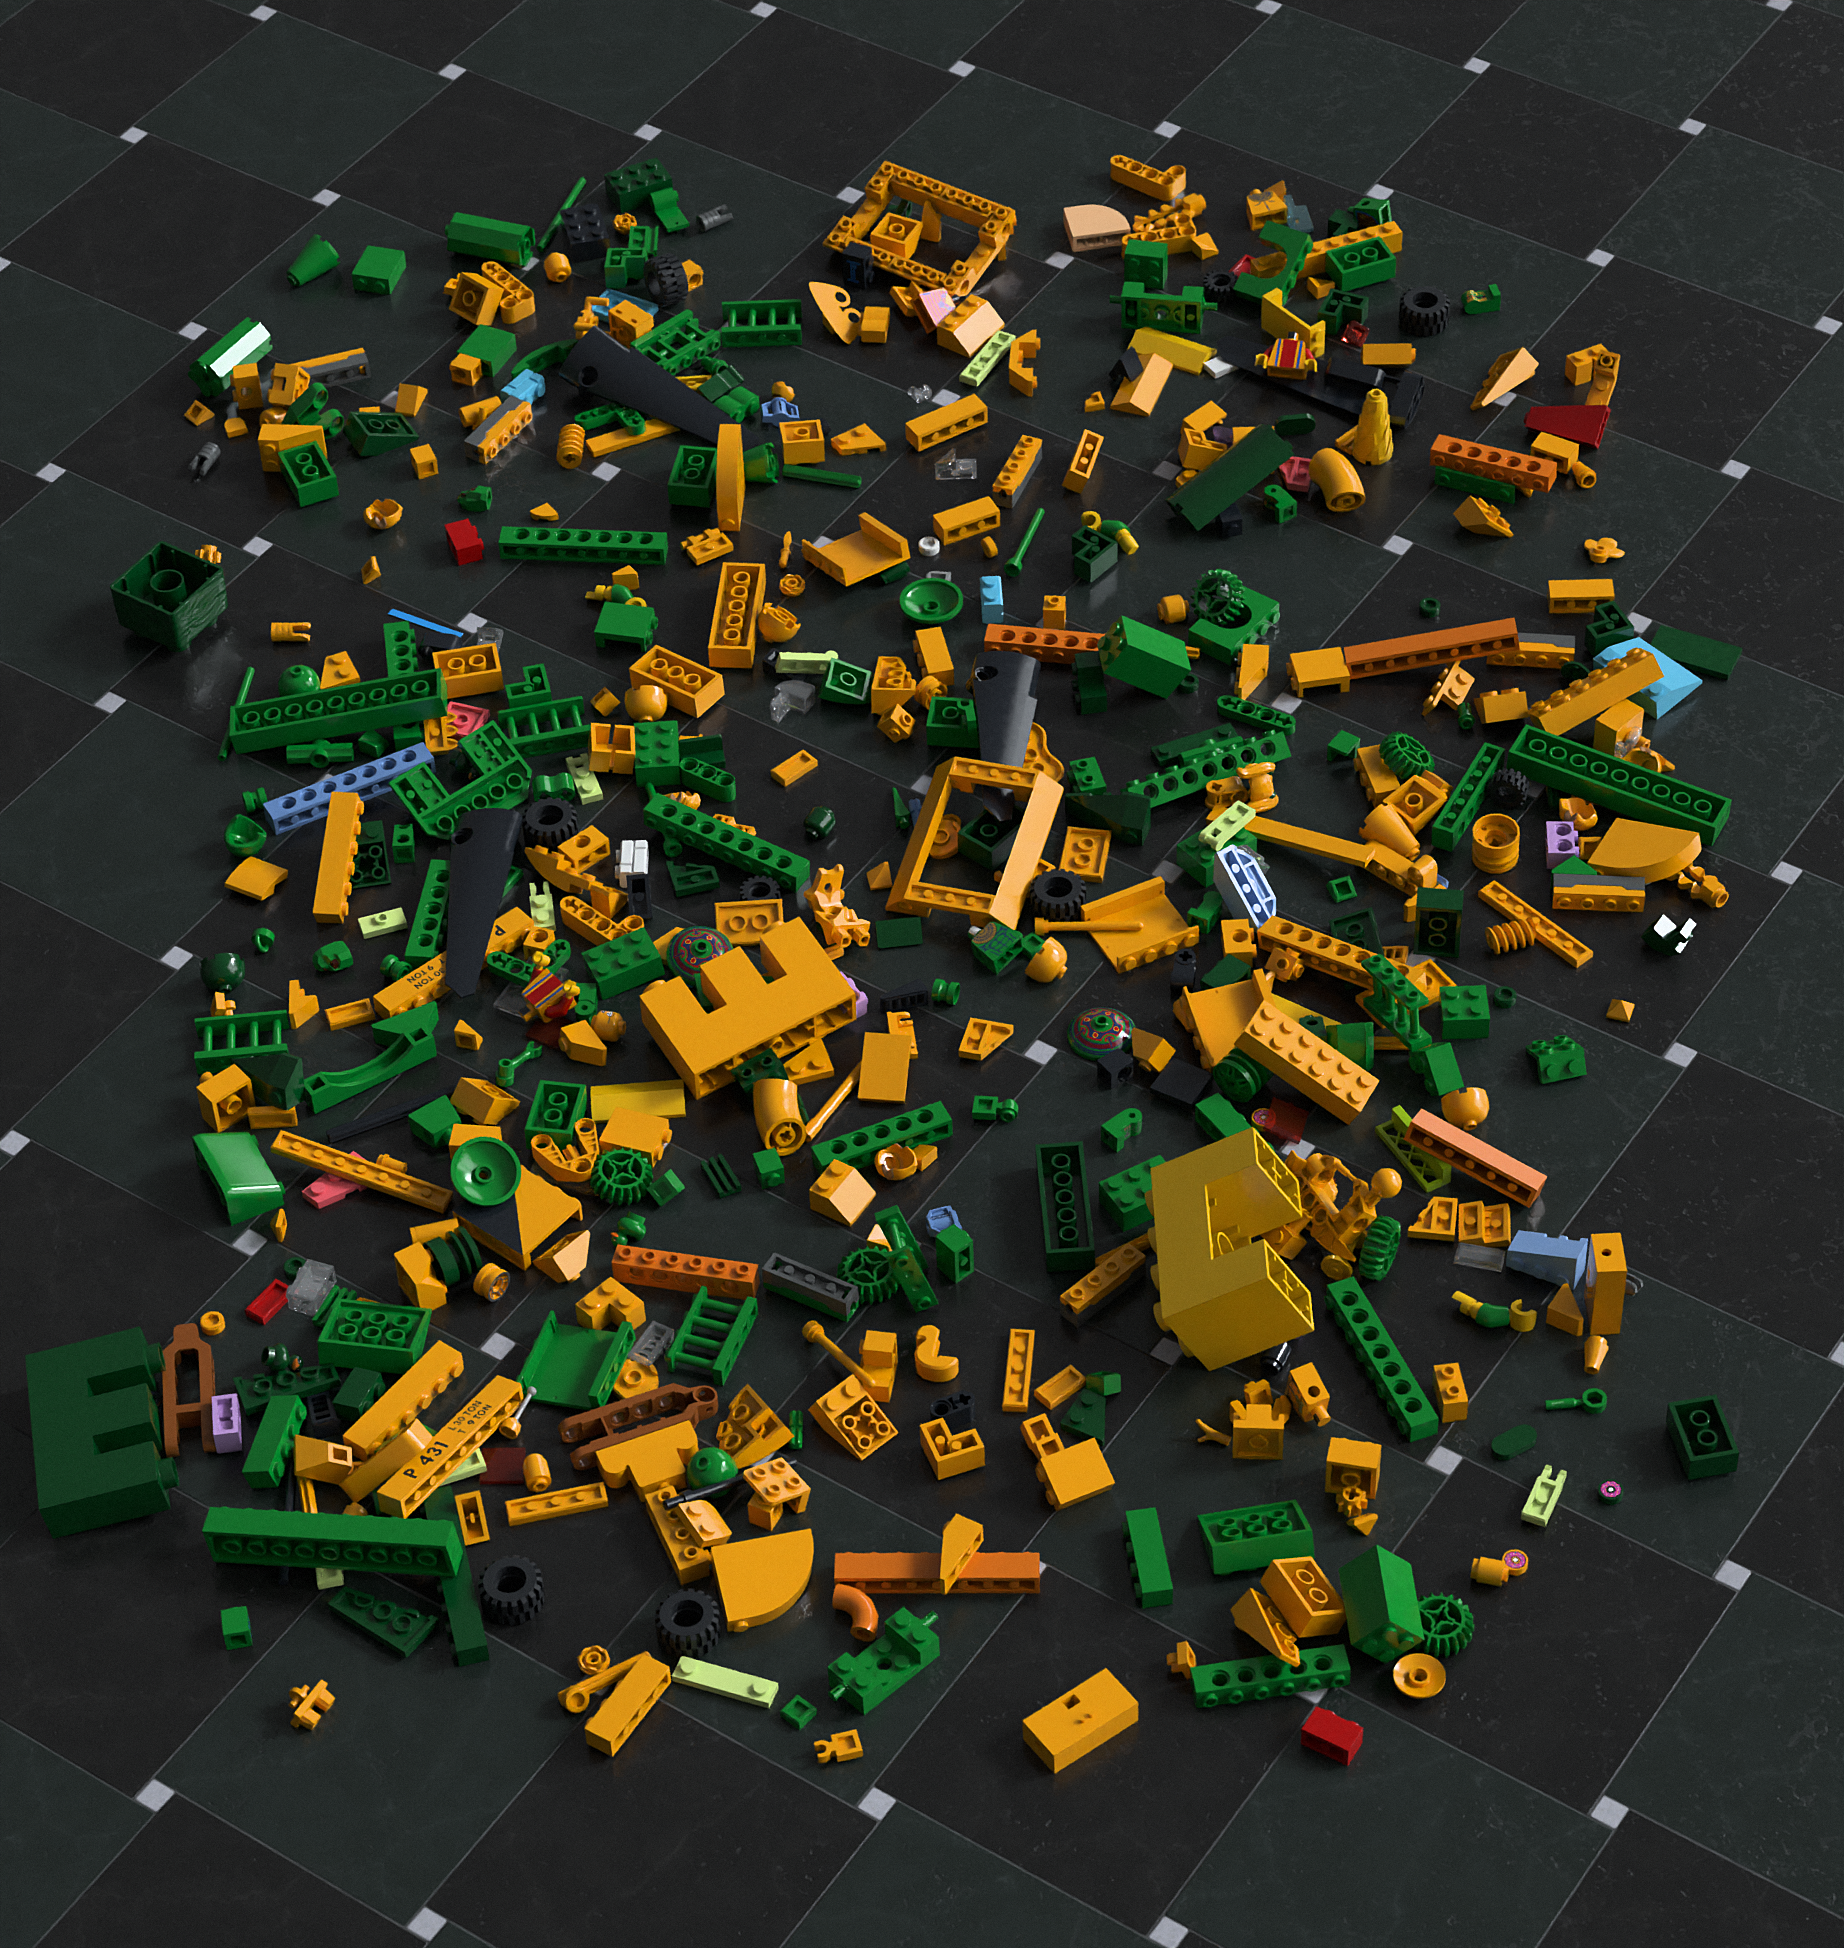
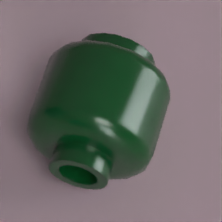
[803,806,836,839]

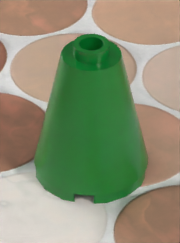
[286,234,340,286]
[743,443,779,484]

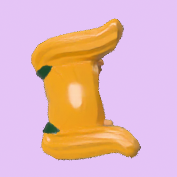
[1235,762,1279,814]

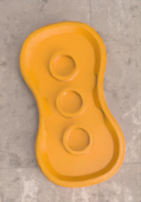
[1023,722,1064,783]

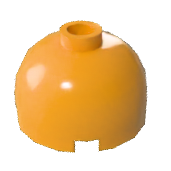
[757,603,801,643]
[625,685,668,723]
[1025,937,1068,983]
[1441,1087,1489,1131]

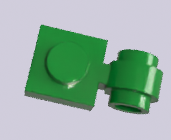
[972,1096,1018,1122]

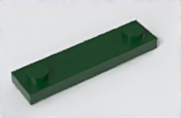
[1151,723,1238,767]

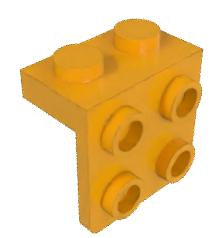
[743,1457,811,1514]

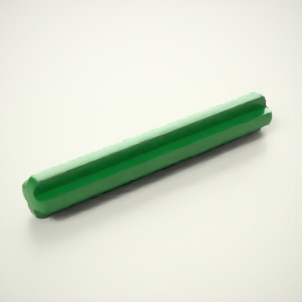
[782,464,861,488]

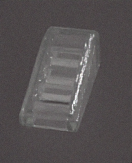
[628,1321,674,1367]

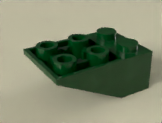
[349,820,391,889]

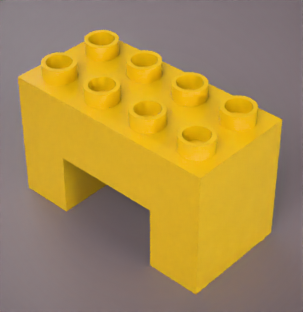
[1145,1127,1314,1371]

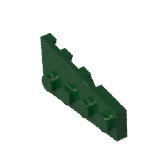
[328,1587,440,1658]

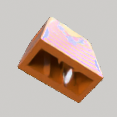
[910,288,960,334]

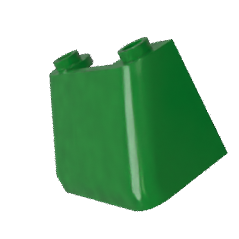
[191,1132,286,1226]

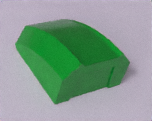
[818,657,874,705]
[1326,1022,1374,1072]

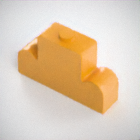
[596,1420,699,1502]

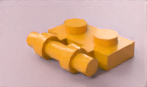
[680,528,733,565]

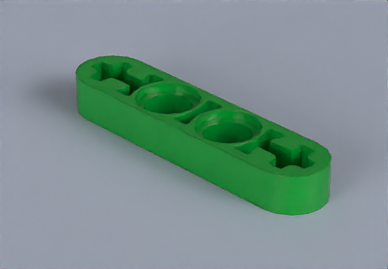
[1217,695,1296,736]

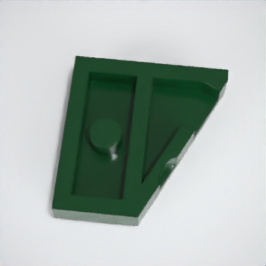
[666,861,720,897]
[1060,1388,1106,1446]

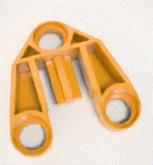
[531,1118,599,1182]

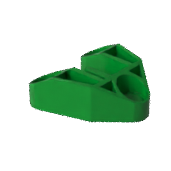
[281,383,344,440]

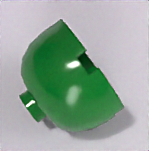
[278,665,321,697]
[686,1447,738,1499]

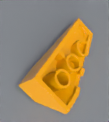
[1470,347,1539,410]
[871,656,916,716]

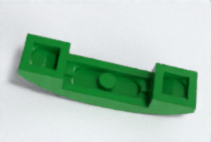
[511,339,579,380]

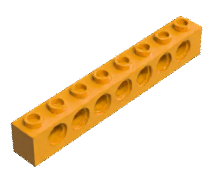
[1257,915,1427,1000]

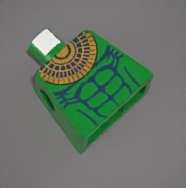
[968,922,1024,975]

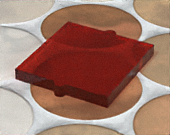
[525,1017,575,1052]
[1263,1097,1309,1145]
[479,1448,526,1484]

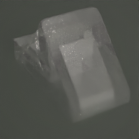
[935,448,977,480]
[477,627,504,652]

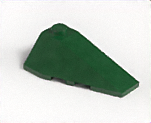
[1065,792,1151,846]
[231,1053,306,1110]

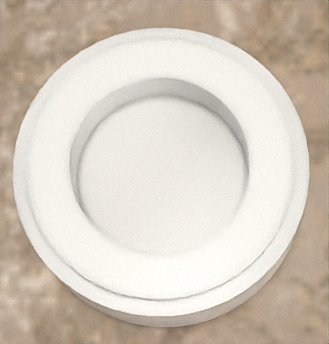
[919,537,940,556]

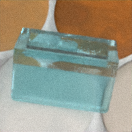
[1283,194,1314,233]

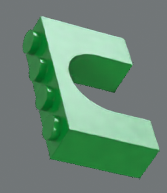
[1233,220,1313,306]
[1188,585,1280,666]

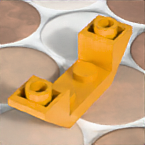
[1009,330,1040,397]
[1585,349,1620,406]

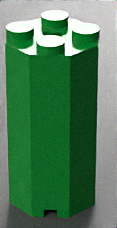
[445,212,535,266]
[188,317,273,397]

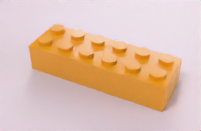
[708,562,766,668]
[1527,647,1664,736]
[1233,1000,1380,1125]

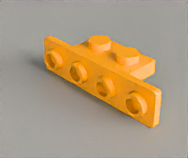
[1421,660,1475,717]

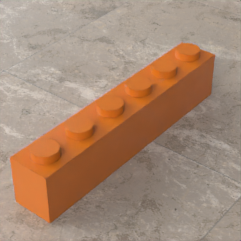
[1403,1109,1547,1208]

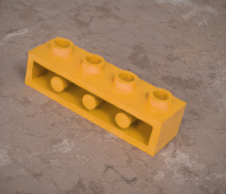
[905,394,988,452]
[645,1485,712,1585]
[584,1654,671,1757]

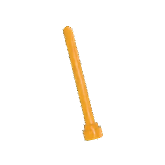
[1035,917,1144,936]
[802,1321,876,1388]

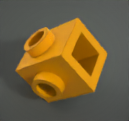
[877,704,916,743]
[1265,947,1306,982]

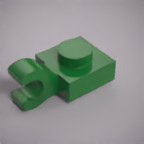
[957,700,977,737]

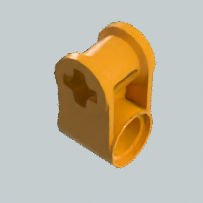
[1205,776,1249,809]

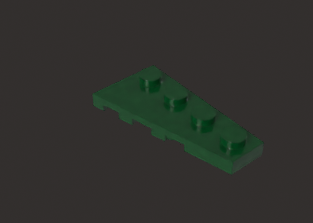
[233,1363,341,1416]

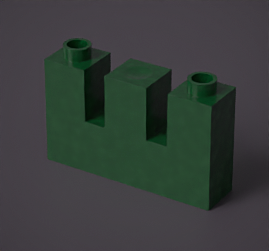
[25,1327,179,1539]

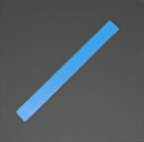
[388,609,463,637]

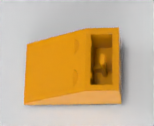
[808,1374,899,1461]

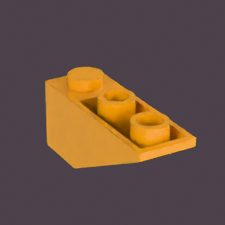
[1234,644,1269,700]

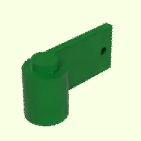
[648,187,690,232]

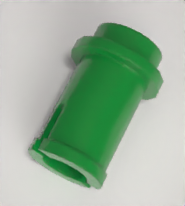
[1457,702,1475,729]

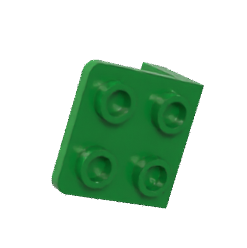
[1526,1035,1587,1084]

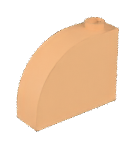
[1063,205,1130,252]

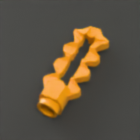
[1133,193,1206,233]
[1666,862,1729,908]

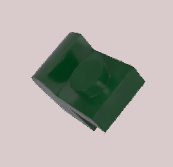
[1327,209,1358,237]
[1641,914,1696,956]

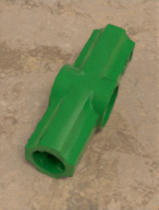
[1178,736,1246,767]
[286,739,354,768]

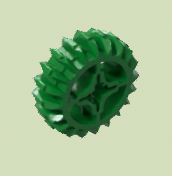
[1190,569,1246,626]
[1379,731,1435,781]
[589,1146,653,1206]
[1359,1215,1401,1281]
[836,1245,900,1305]
[1415,1591,1474,1658]

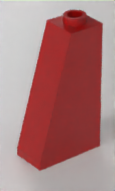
[1524,405,1611,449]

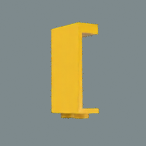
[1261,288,1325,358]

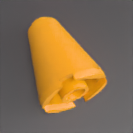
[1358,802,1420,861]

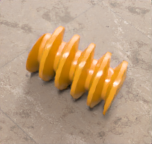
[556,424,585,469]
[1485,917,1536,955]

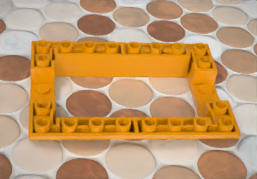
[822,161,1015,296]
[885,756,1064,930]

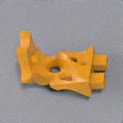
[803,864,870,948]

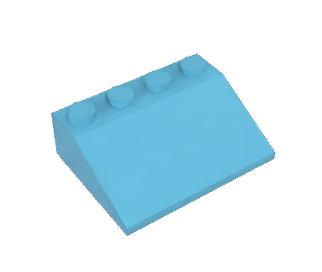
[1593,637,1702,719]

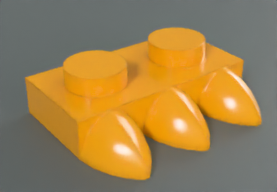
[424,712,458,756]

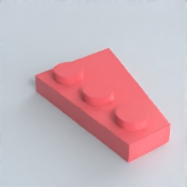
[302,1151,367,1209]

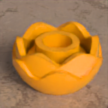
[613,213,637,235]
[771,381,795,403]
[779,574,805,597]
[577,1645,610,1676]

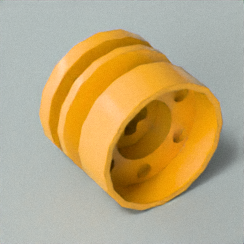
[1472,814,1520,874]

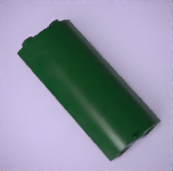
[1164,424,1294,532]

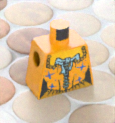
[1285,1362,1331,1426]

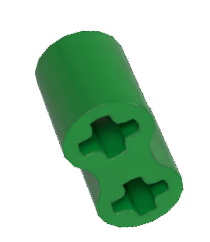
[532,773,575,802]

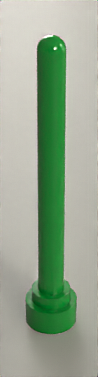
[1004,508,1045,577]
[645,782,682,857]

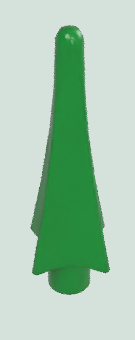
[892,788,911,829]

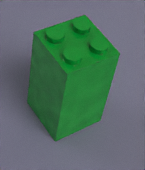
[1097,615,1191,699]
[1338,1545,1424,1664]

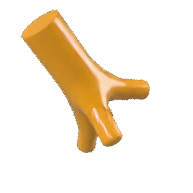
[472,406,488,430]
[1195,1419,1231,1446]

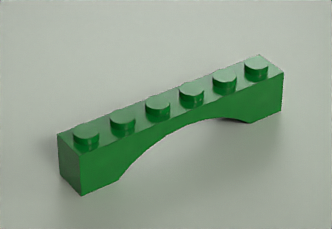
[304,1023,437,1114]

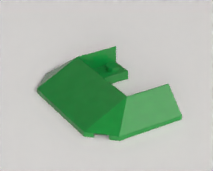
[388,720,532,841]

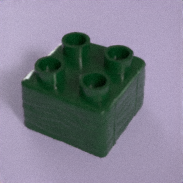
[110,541,228,652]

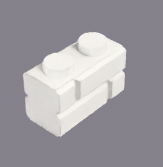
[615,840,649,888]

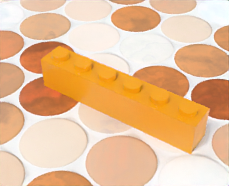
[313,792,364,924]
[343,1340,464,1462]

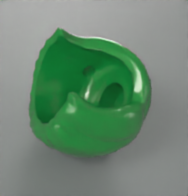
[223,814,267,857]

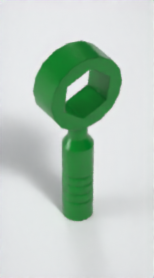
[1545,1388,1607,1414]

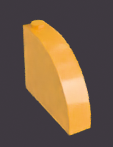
[716,424,746,531]
[1587,818,1702,884]
[710,1528,814,1632]

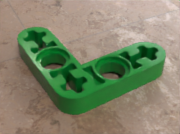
[574,403,646,435]
[487,939,571,988]

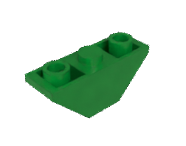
[371,1001,439,1046]

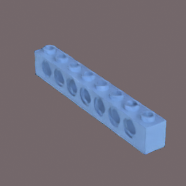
[263,742,436,835]

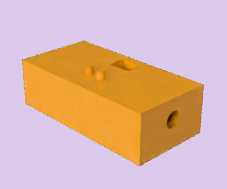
[1584,1233,1627,1335]
[1022,1668,1138,1774]

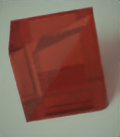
[1341,320,1370,347]

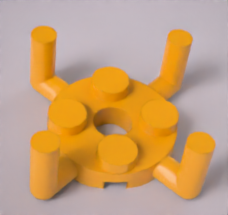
[573,296,611,339]

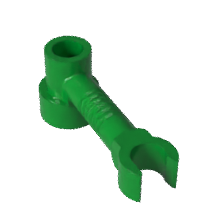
[495,1041,542,1087]

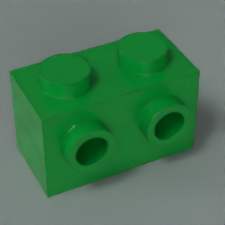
[1066,757,1106,795]
[936,1224,974,1283]

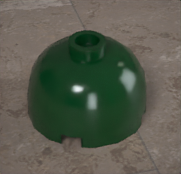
[199,953,245,994]

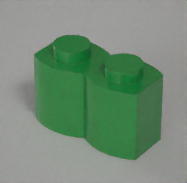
[713,386,760,423]

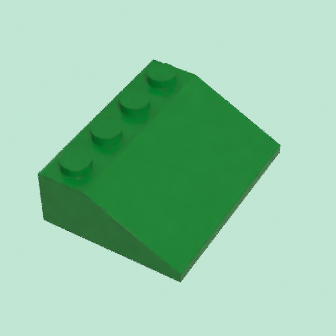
[318,1298,432,1375]
[1197,1499,1315,1575]

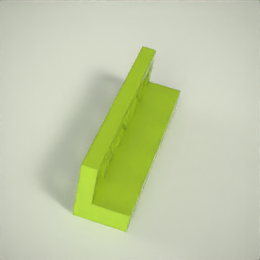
[1375,1105,1452,1193]

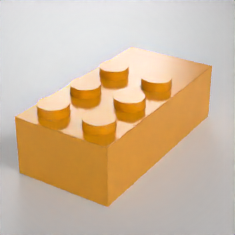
[629,645,725,718]

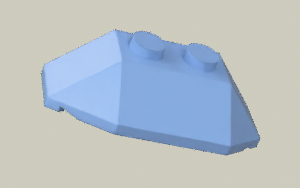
[1213,844,1276,933]

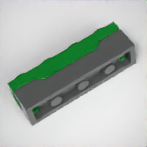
[762,1253,859,1322]

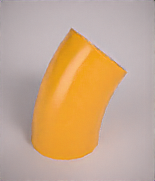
[1308,448,1366,512]
[753,1079,807,1156]

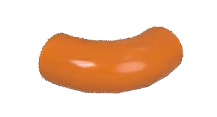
[832,1584,878,1642]

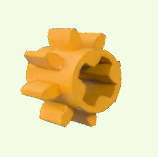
[195,545,221,564]
[1336,1485,1368,1517]

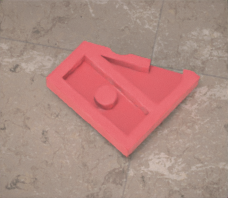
[1279,456,1312,492]

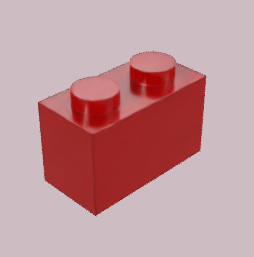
[445,519,484,566]
[1301,1706,1363,1766]

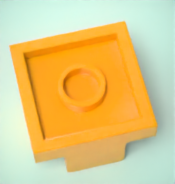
[1233,1404,1284,1460]

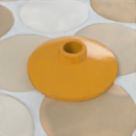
[1393,1653,1446,1698]

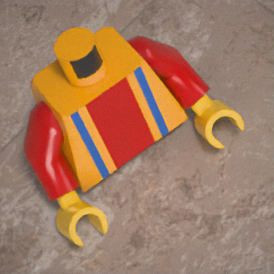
[1254,331,1317,380]
[518,951,580,1022]

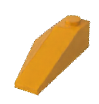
[1230,1588,1300,1667]

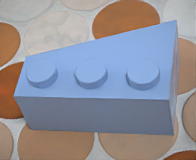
[1506,1230,1588,1290]

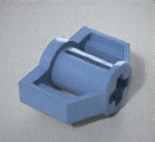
[760,397,799,427]
[925,1205,962,1238]

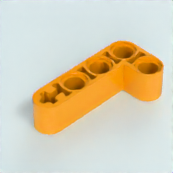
[1110,155,1186,201]
[1122,213,1196,259]
[482,261,535,324]
[1362,840,1438,897]
[560,896,644,946]
[339,1418,433,1503]

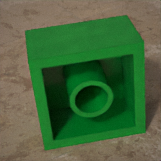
[1124,239,1168,289]
[1438,985,1490,1039]

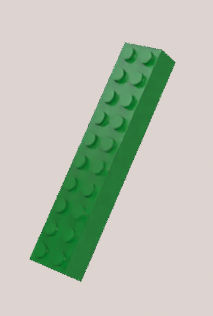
[230,668,448,754]
[1506,724,1732,846]
[202,1507,463,1577]

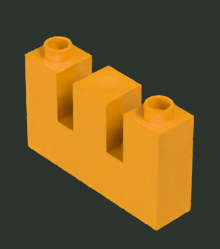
[639,917,857,1100]

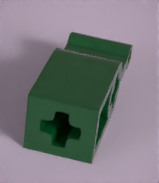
[695,365,745,404]

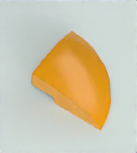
[716,1384,794,1469]

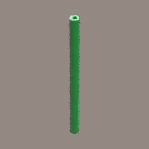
[536,177,586,252]
[217,667,255,761]

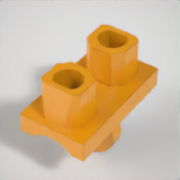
[289,1679,335,1730]

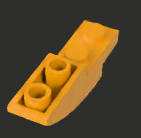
[524,845,603,894]

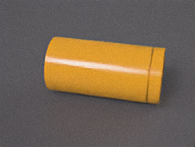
[458,396,502,428]
[409,1218,459,1246]

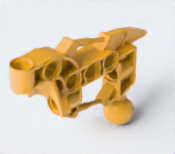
[1284,1150,1402,1262]

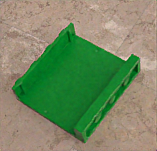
[515,1311,636,1411]

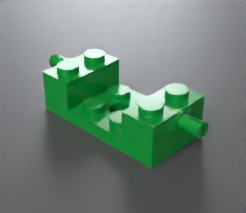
[1109,282,1217,334]
[827,1607,940,1715]

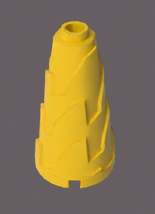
[1352,389,1393,465]

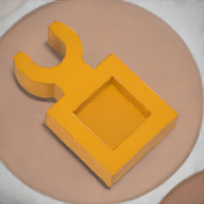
[814,1729,863,1763]

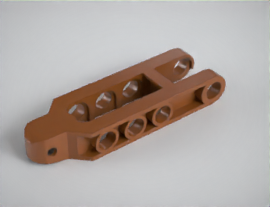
[162,1323,217,1458]
[558,1383,718,1470]

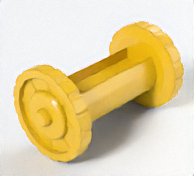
[1321,1230,1367,1281]

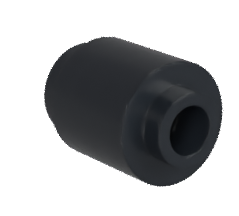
[1260,1342,1291,1376]

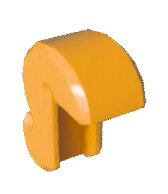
[914,1325,959,1382]

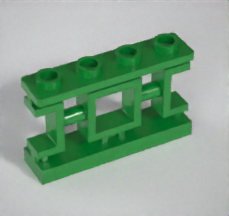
[630,309,721,376]

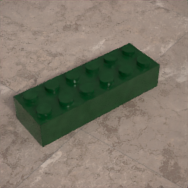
[1035,1141,1095,1272]

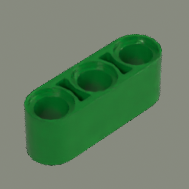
[680,757,736,802]

